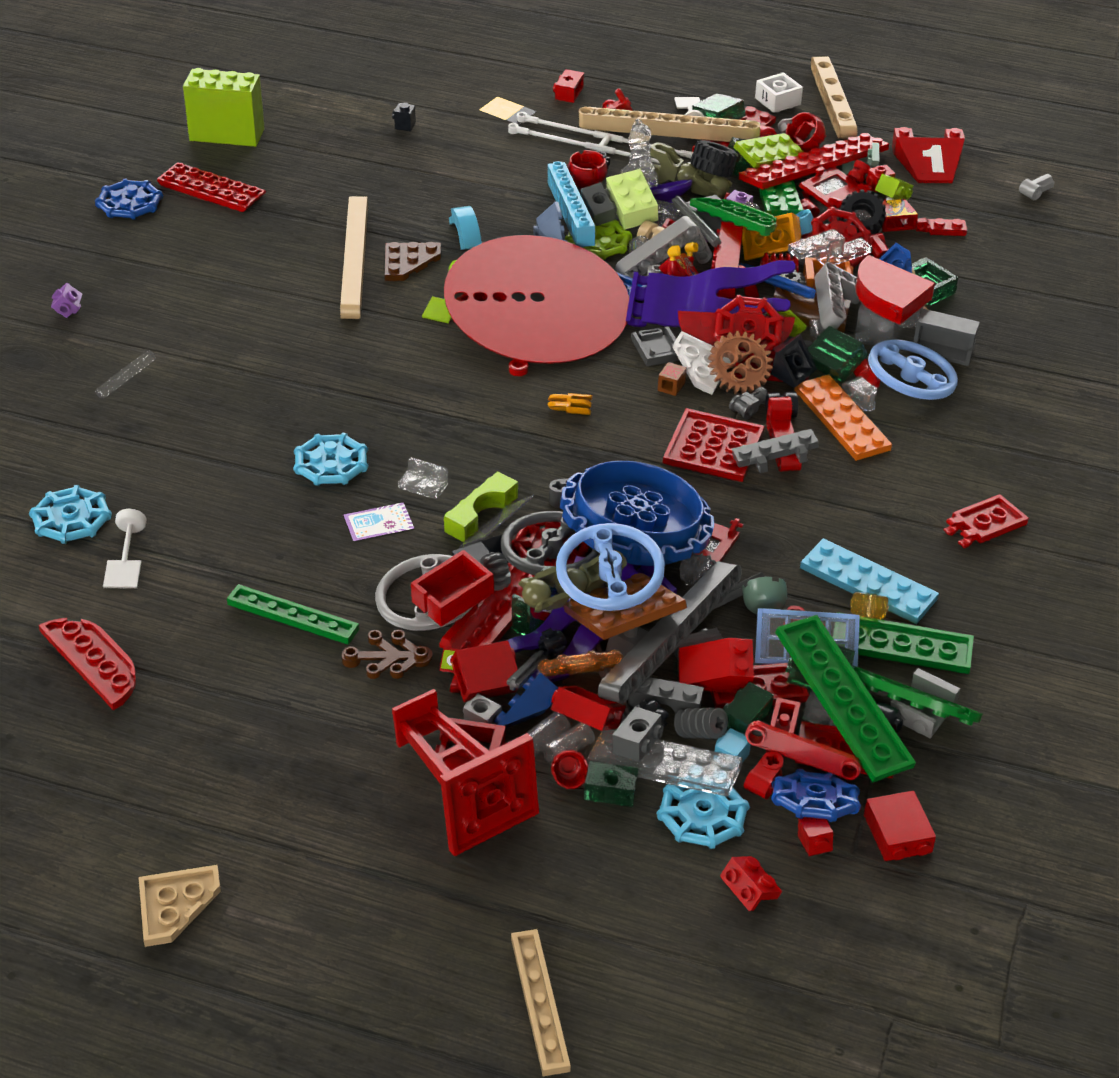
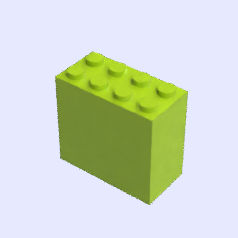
[183,68,264,147]

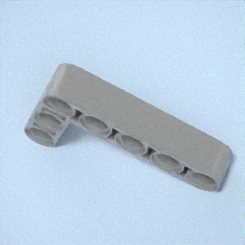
[615,216,712,278]
[814,262,860,333]

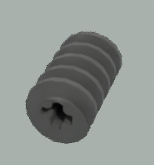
[674,708,728,739]

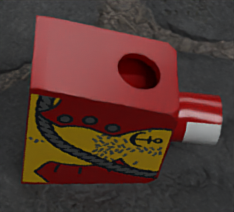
[882,197,918,232]

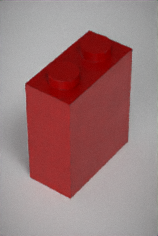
[450,640,519,703]
[864,791,936,861]

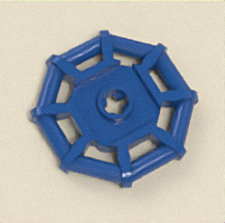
[95,178,163,220]
[771,769,861,822]

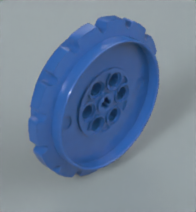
[560,461,714,566]

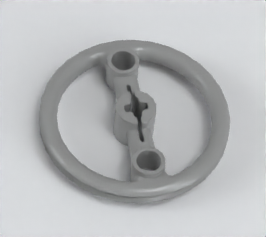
[375,554,471,631]

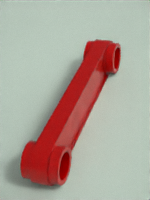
[745,721,862,780]

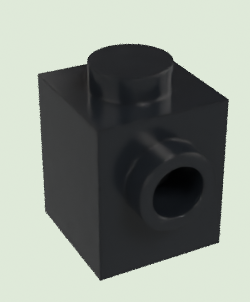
[392,103,416,131]

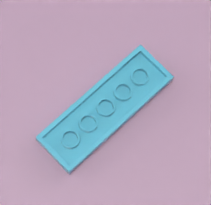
[800,538,939,625]

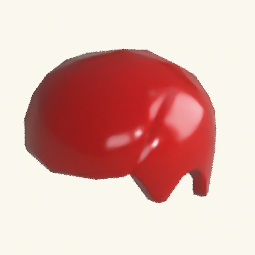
[551,749,588,789]

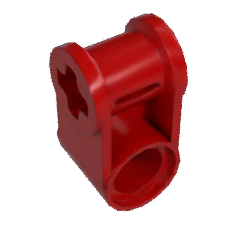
[743,751,784,799]

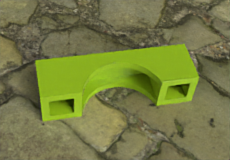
[444,471,518,543]

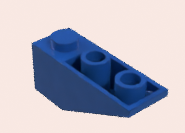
[493,673,558,729]

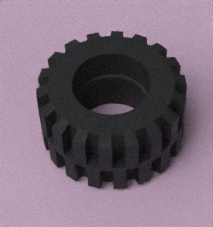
[690,140,738,177]
[838,190,886,234]

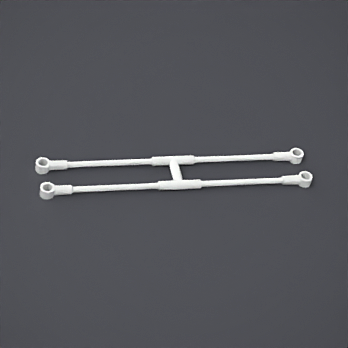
[508,112,693,164]

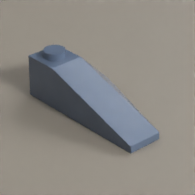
[533,202,566,241]

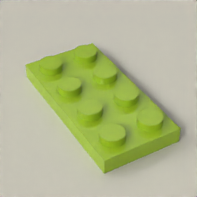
[734,133,803,168]

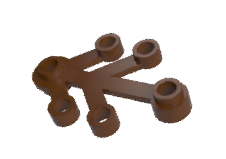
[342,630,433,679]

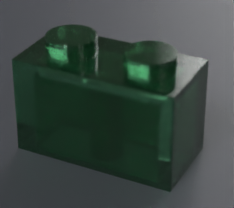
[723,682,774,734]

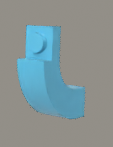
[449,206,482,250]

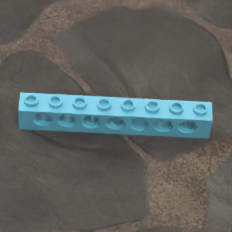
[548,161,595,247]

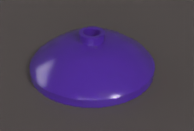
[649,180,693,204]

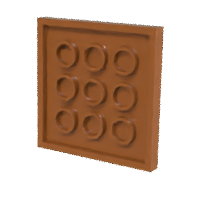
[563,573,687,640]

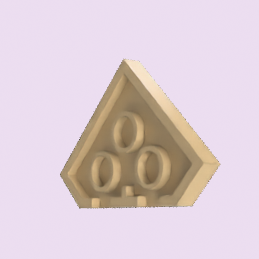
[139,865,221,947]

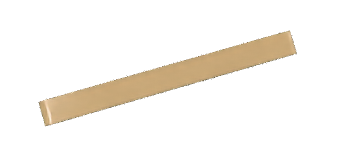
[579,107,760,142]
[340,197,368,319]

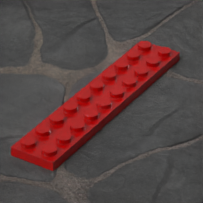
[739,133,889,189]

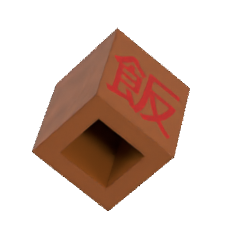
[658,362,686,396]

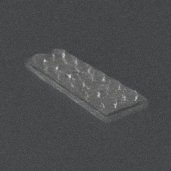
[587,730,743,797]

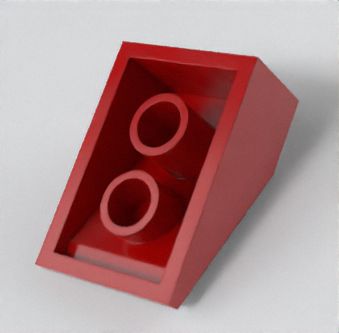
[678,638,754,694]

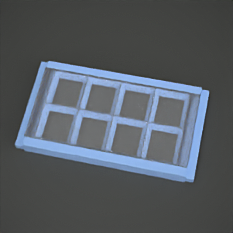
[755,608,860,667]

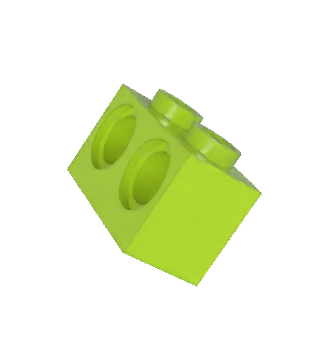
[875,174,914,200]

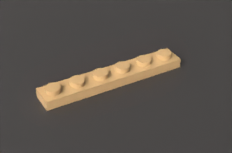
[511,929,571,1076]

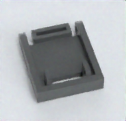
[631,326,680,366]

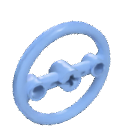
[868,340,958,400]
[556,523,665,611]

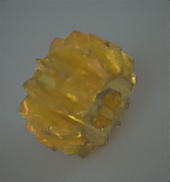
[850,592,889,619]

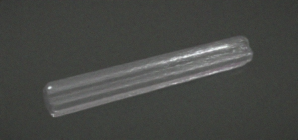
[96,350,155,399]

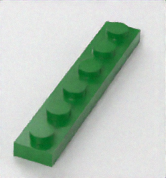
[227,584,359,645]

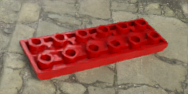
[157,162,266,212]
[439,562,534,649]

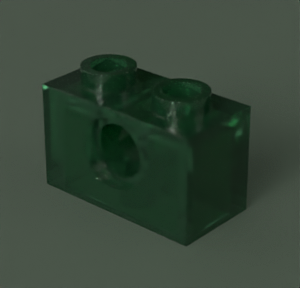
[584,761,639,807]

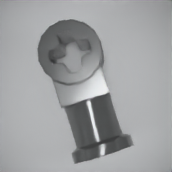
[729,387,767,420]

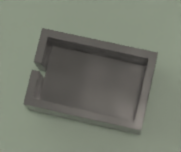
[911,309,980,366]

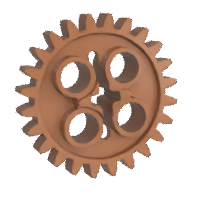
[708,331,773,395]

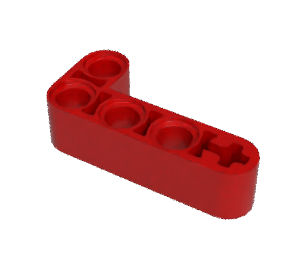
[766,397,802,471]

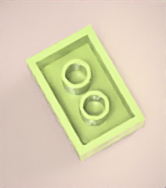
[606,169,658,230]

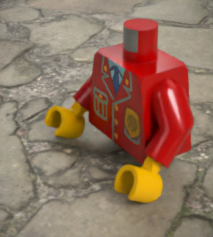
[658,242,699,277]

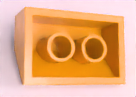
[742,212,801,261]

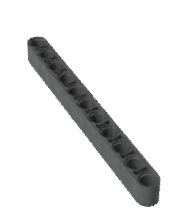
[598,561,742,704]

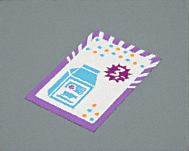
[344,502,414,541]

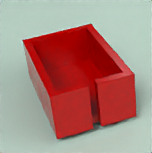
[411,550,494,627]

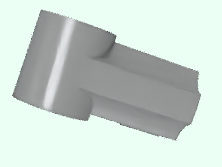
[1019,174,1054,200]

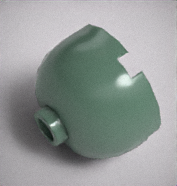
[742,577,787,615]

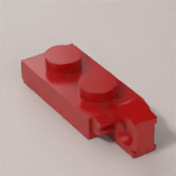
[916,218,967,236]

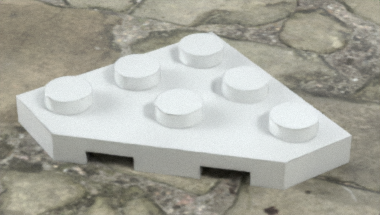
[673,331,731,395]

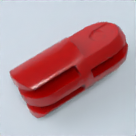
[851,355,881,392]

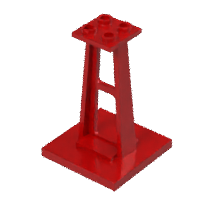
[392,689,539,857]

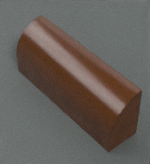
[773,287,851,333]

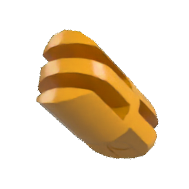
[547,393,592,415]

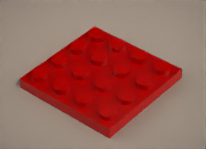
[663,408,765,482]

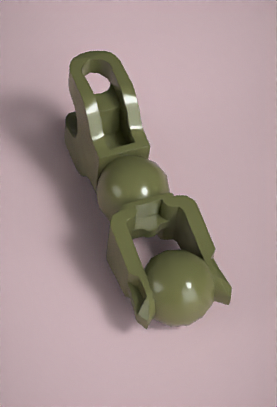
[646,142,732,198]
[518,550,627,613]

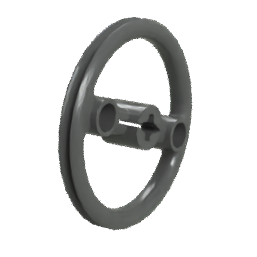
[501,511,600,576]

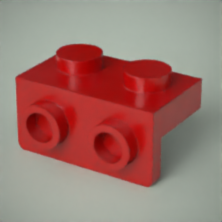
[720,856,783,911]

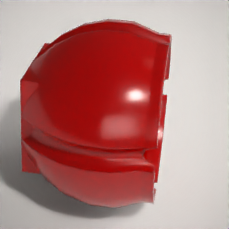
[786,112,826,152]
[568,150,607,190]

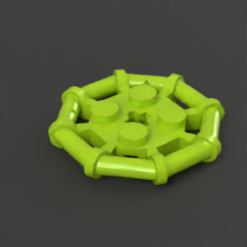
[565,220,632,260]

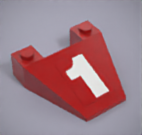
[892,127,965,183]

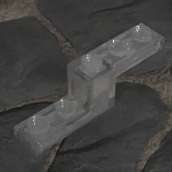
[788,229,872,265]

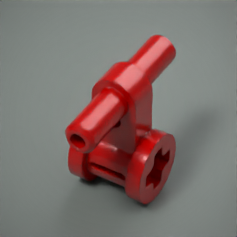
[603,88,633,111]

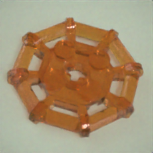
[538,650,624,677]

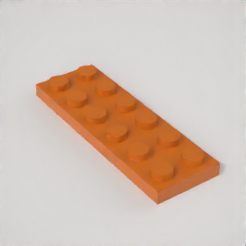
[794,374,892,461]

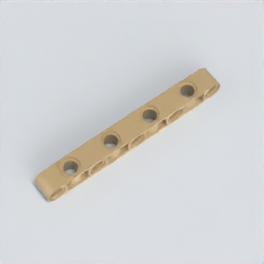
[811,56,857,139]

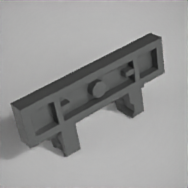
[732,429,819,473]

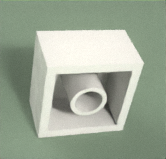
[755,72,803,113]

